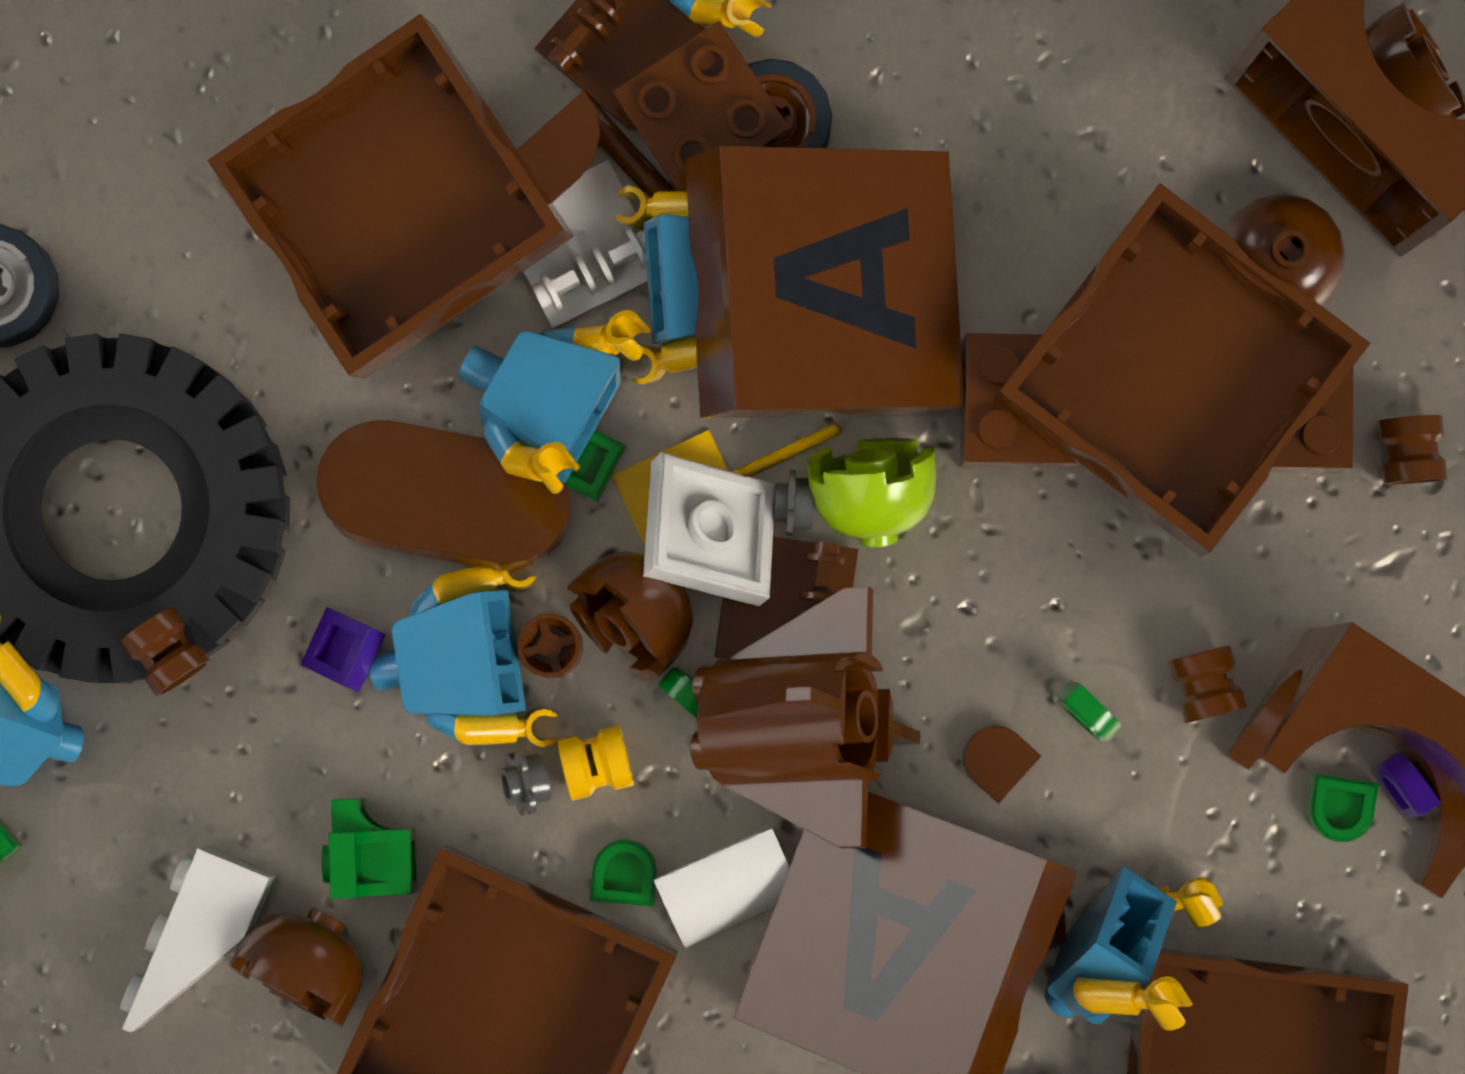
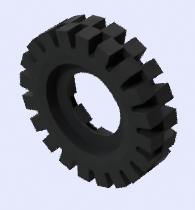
[0,333,290,683]

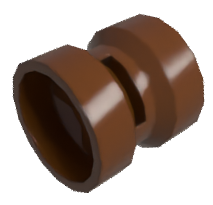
[1378,415,1448,485]
[120,606,211,697]
[517,613,584,678]
[1168,645,1247,723]

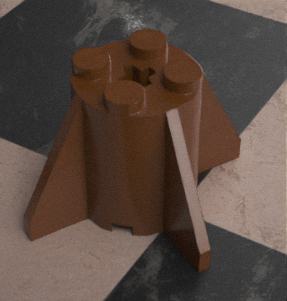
[690,586,920,849]

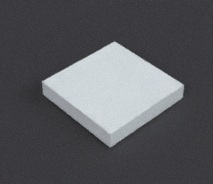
[643,452,776,607]

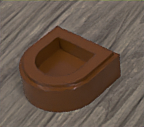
[963,726,1041,803]

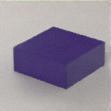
[300,607,386,692]

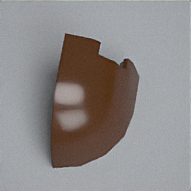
[517,90,600,203]

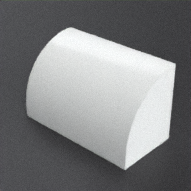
[654,826,790,948]

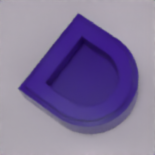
[1376,752,1441,820]

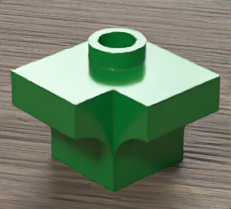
[322,798,418,899]

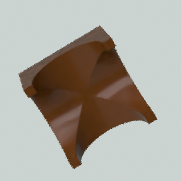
[1224,0,1465,257]
[1225,622,1465,899]

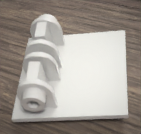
[523,160,648,329]

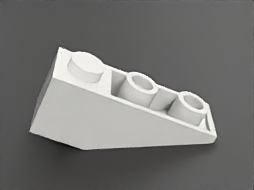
[120,846,277,1033]

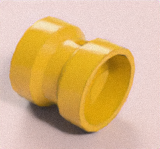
[557,724,635,801]

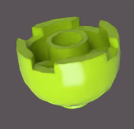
[807,437,937,547]

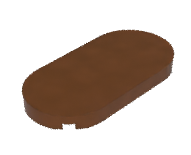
[316,420,570,571]

